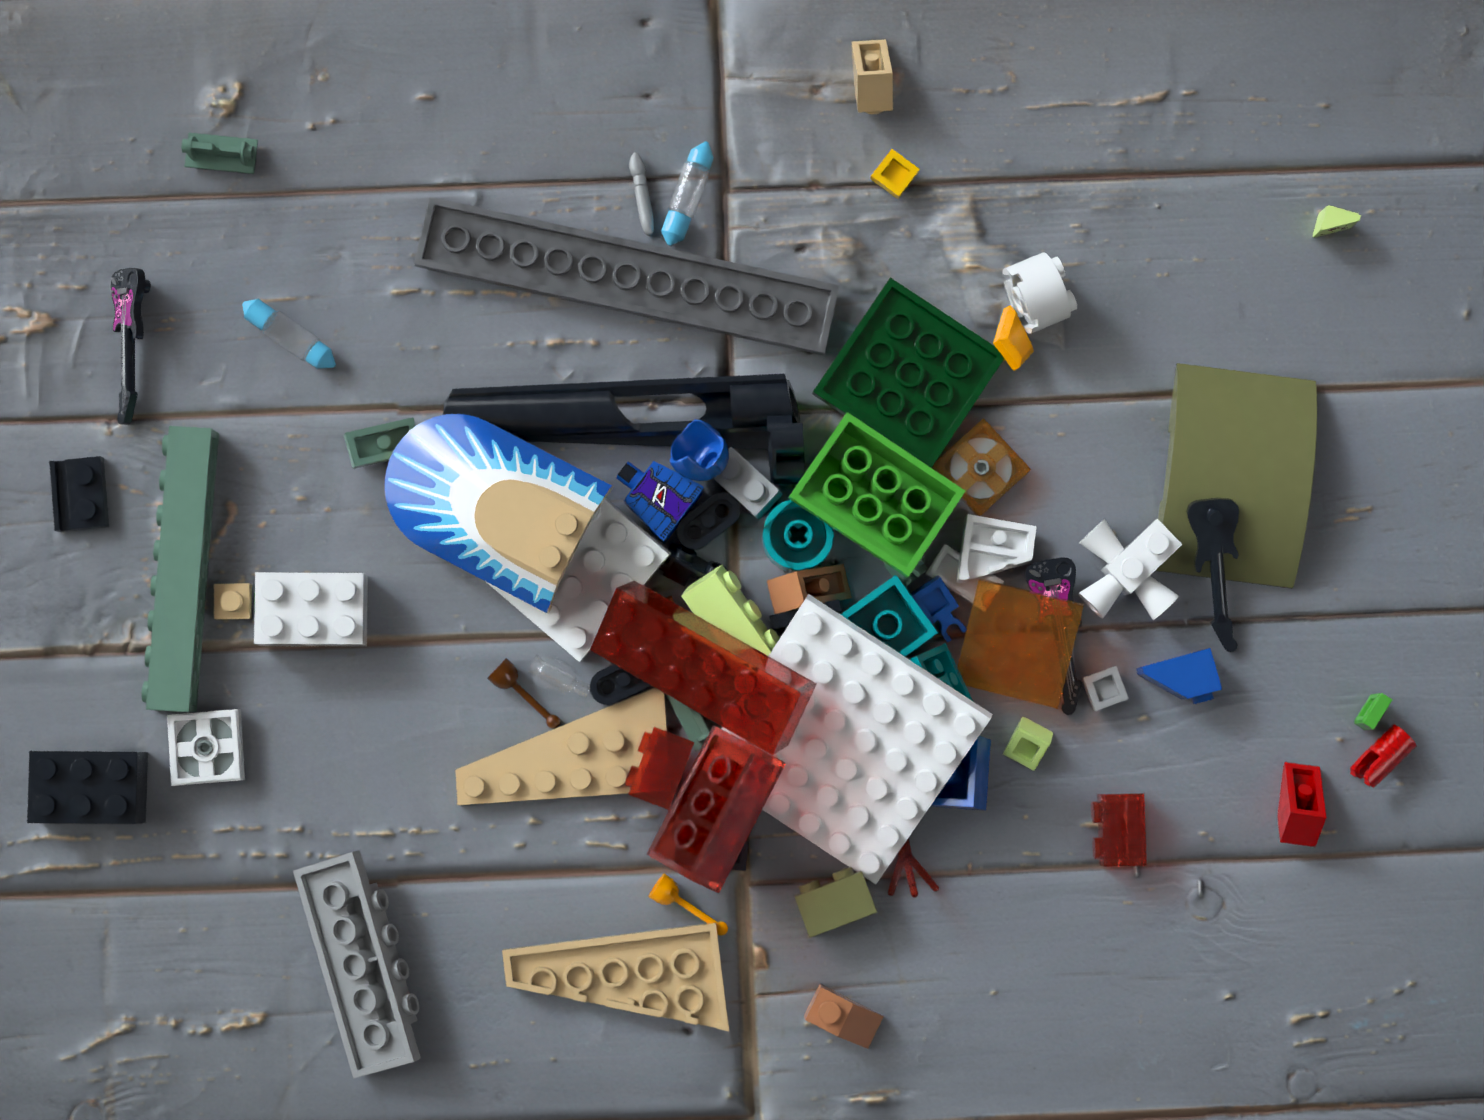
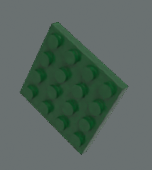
[812,277,1004,468]

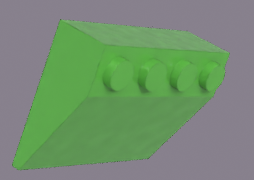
[788,412,965,578]

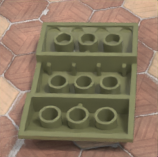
[1155,363,1317,589]

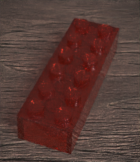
[590,580,817,756]

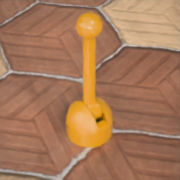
[648,873,728,936]

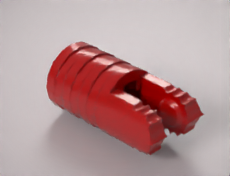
[1350,724,1417,788]

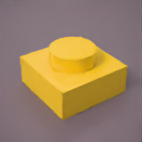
[870,149,920,199]

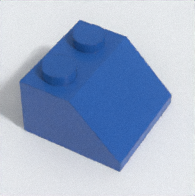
[931,735,991,811]

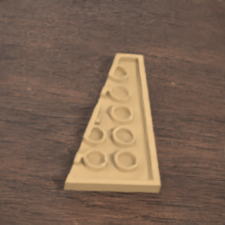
[455,684,671,805]
[502,923,729,1031]

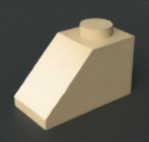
[852,39,893,114]

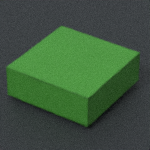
[1354,693,1392,730]

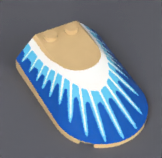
[385,414,614,613]

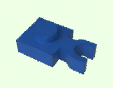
[910,575,967,643]

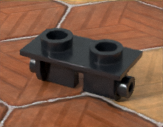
[659,543,728,587]

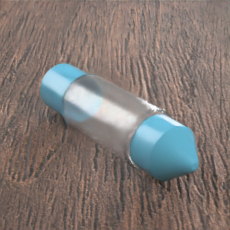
[661,141,714,246]
[242,299,336,369]

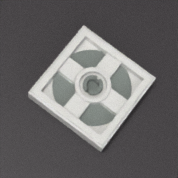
[167,709,245,786]

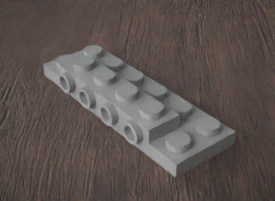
[293,850,421,1079]

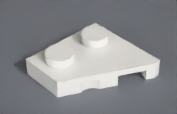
[956,514,1037,583]

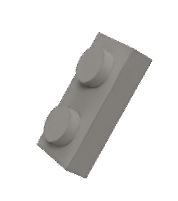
[713,447,783,520]

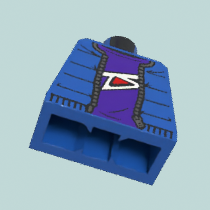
[616,461,705,544]

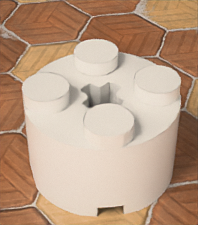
[1003,252,1077,334]

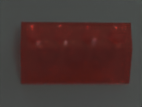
[647,725,786,893]

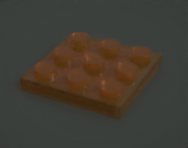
[957,579,1084,709]

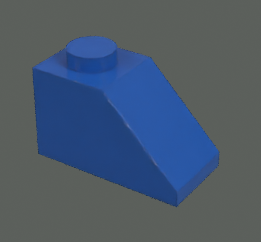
[1136,648,1222,704]

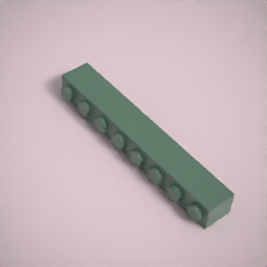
[142,426,219,713]

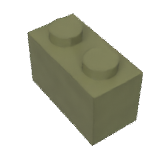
[794,867,877,938]

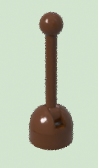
[487,658,560,729]

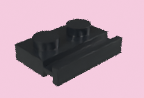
[49,456,109,532]

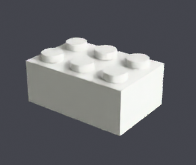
[254,572,368,647]

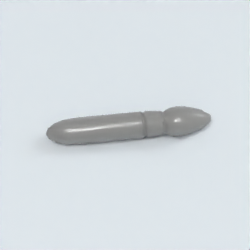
[629,152,654,236]

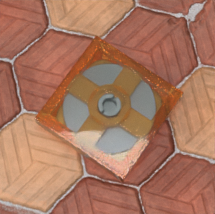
[932,418,1031,516]

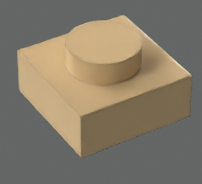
[214,583,252,620]

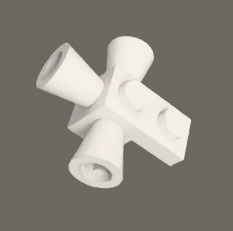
[1078,519,1182,620]

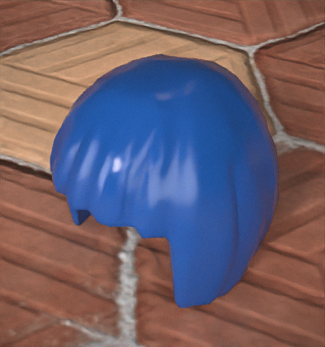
[670,419,729,481]

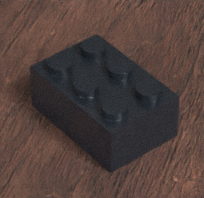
[27,751,148,824]

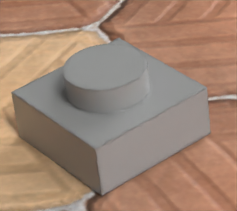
[1081,666,1129,711]

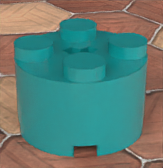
[762,500,834,573]

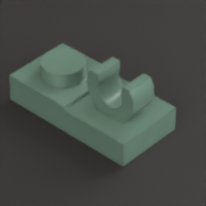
[344,417,416,469]

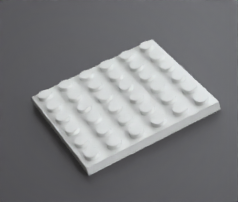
[697,594,993,884]

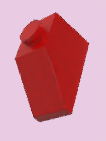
[1277,762,1327,847]

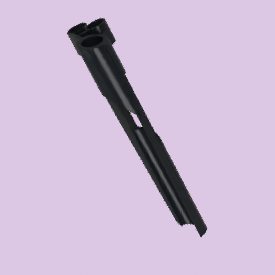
[443,374,805,485]

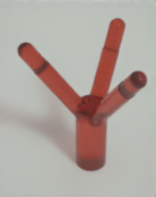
[888,838,939,898]

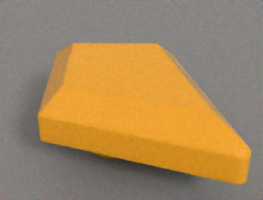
[993,305,1034,371]

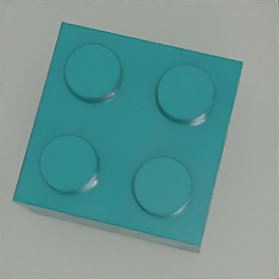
[840,575,938,657]

